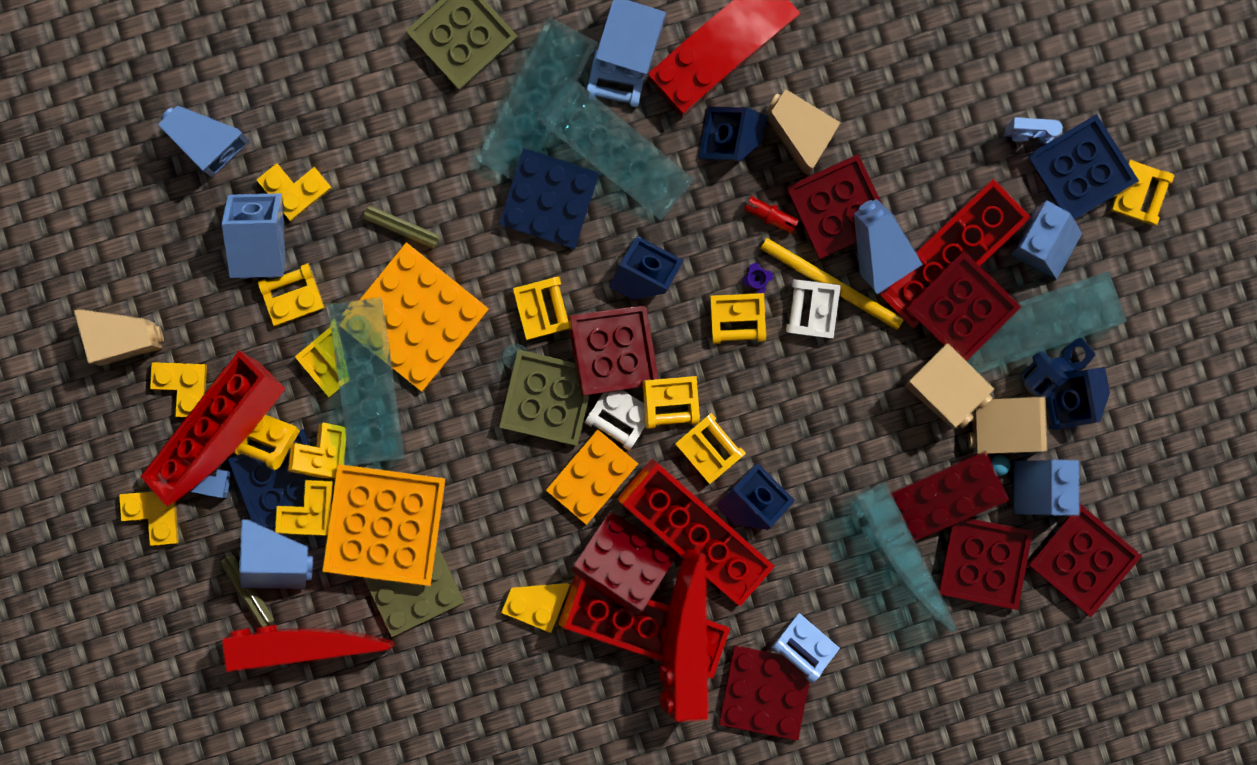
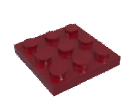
[786,154,882,260]
[906,250,1021,362]
[568,305,659,396]
[1028,504,1142,617]
[571,511,677,616]
[938,518,1033,610]
[719,645,813,740]

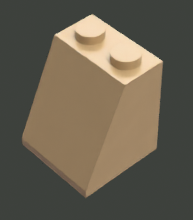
[767,89,841,176]
[74,309,164,366]
[905,343,994,429]
[968,397,1047,454]

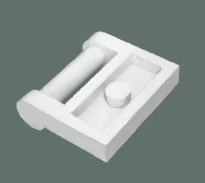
[786,279,840,338]
[584,390,645,451]

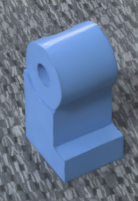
[189,469,232,498]

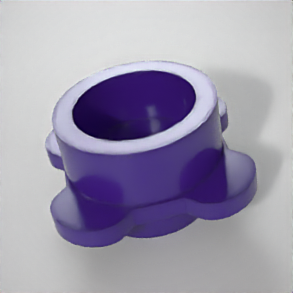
[742,263,773,294]

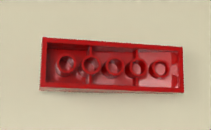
[647,0,801,118]
[879,178,1031,329]
[141,350,286,506]
[617,459,775,607]
[659,549,708,722]
[558,575,731,679]
[222,624,395,671]

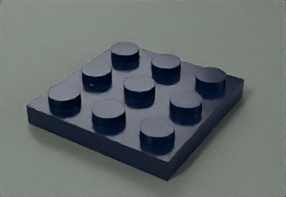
[1027,114,1139,220]
[499,148,600,249]
[228,429,324,529]

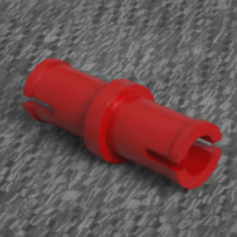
[744,195,799,234]

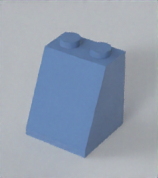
[595,0,667,78]
[158,106,250,178]
[222,193,286,279]
[854,199,922,294]
[1010,200,1082,280]
[1013,460,1079,515]
[240,520,313,589]

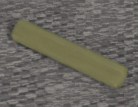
[363,206,439,248]
[220,555,274,627]

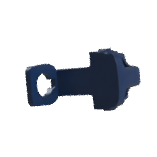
[1021,337,1096,399]

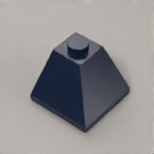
[698,107,768,161]
[609,236,684,300]
[1043,367,1110,430]
[716,463,795,530]

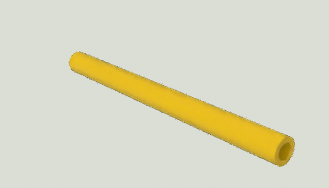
[760,238,904,330]

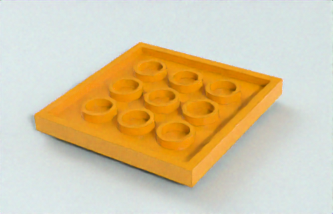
[339,242,490,392]
[323,464,446,586]

